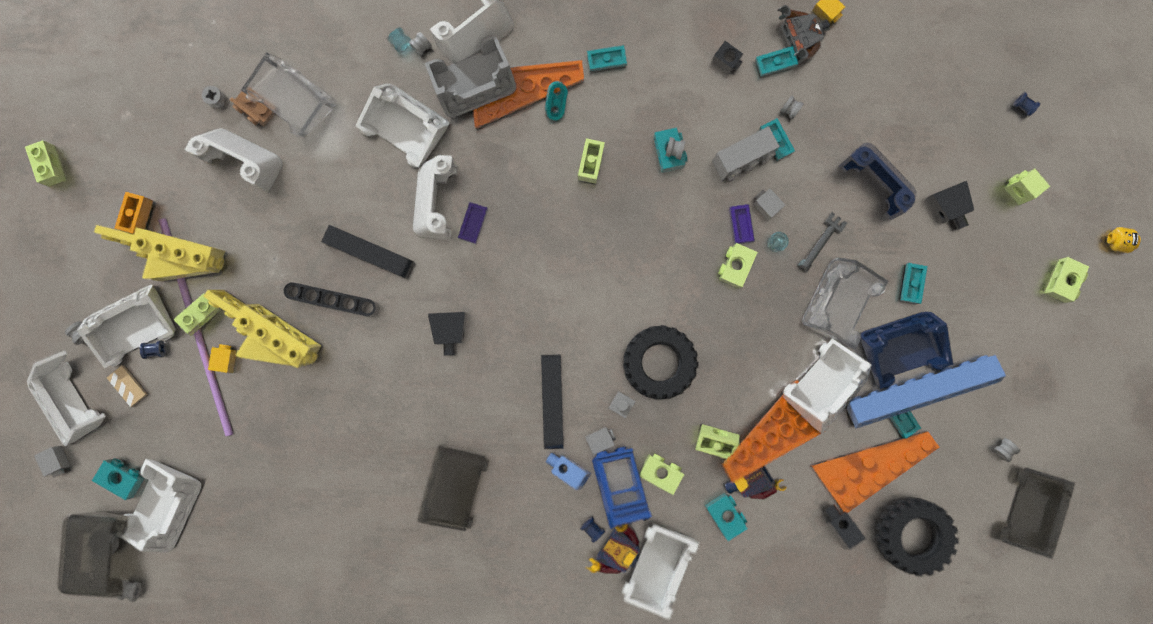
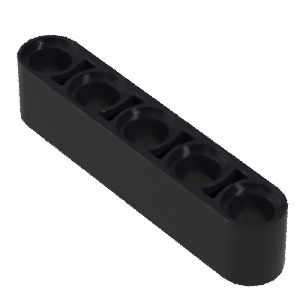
[321,225,414,279]
[283,282,379,317]
[541,354,564,450]

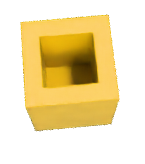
[812,0,845,24]
[208,344,237,373]

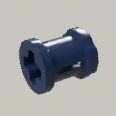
[1013,92,1041,117]
[140,340,166,359]
[580,517,605,543]

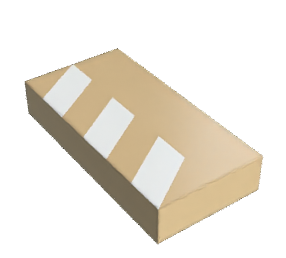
[107,365,148,407]

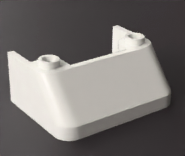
[27,351,105,446]

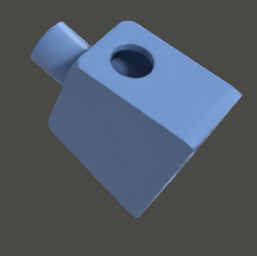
[546,453,592,490]

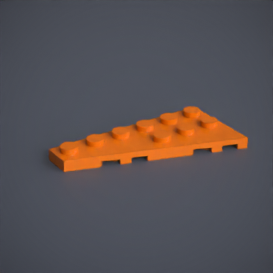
[473,60,584,129]
[723,380,822,483]
[810,431,940,513]

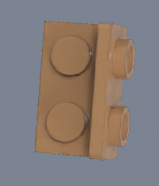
[229,85,278,127]

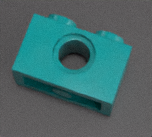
[653,127,688,173]
[92,458,145,500]
[705,493,748,541]

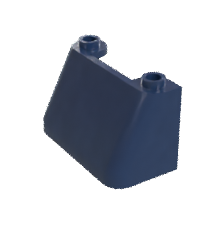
[839,143,917,220]
[860,312,954,389]

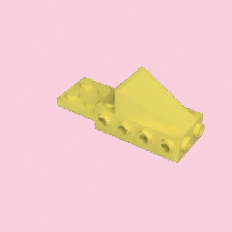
[94,225,225,281]
[203,290,322,368]

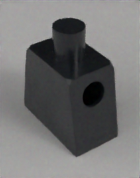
[927,180,974,230]
[428,312,467,356]
[824,504,866,550]

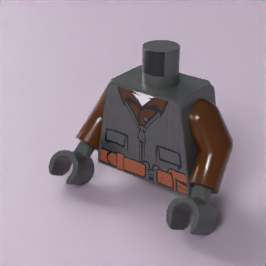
[777,5,830,63]

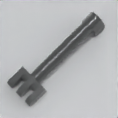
[797,212,847,273]

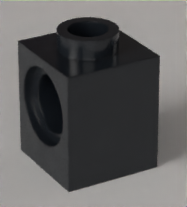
[712,41,743,74]

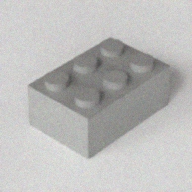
[712,126,780,181]

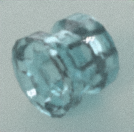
[387,28,411,52]
[767,232,789,252]

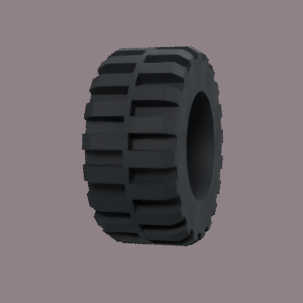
[623,325,699,400]
[876,498,959,577]

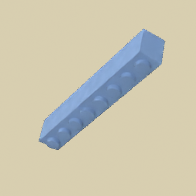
[847,355,1006,429]

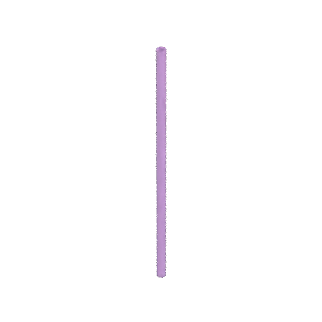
[158,218,233,437]

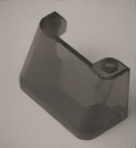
[417,444,489,532]
[1000,467,1075,559]
[58,511,129,598]

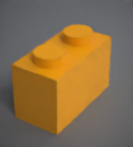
[114,192,153,234]

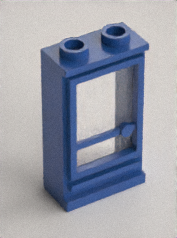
[592,447,652,529]

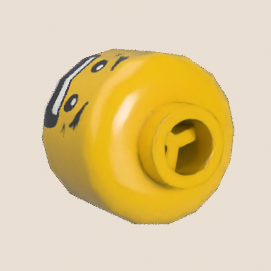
[1107,227,1141,253]

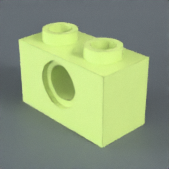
[578,138,605,184]
[25,140,66,187]
[1005,169,1050,205]
[718,243,758,289]
[1044,257,1089,303]
[173,293,221,336]
[696,424,739,459]
[639,454,684,495]

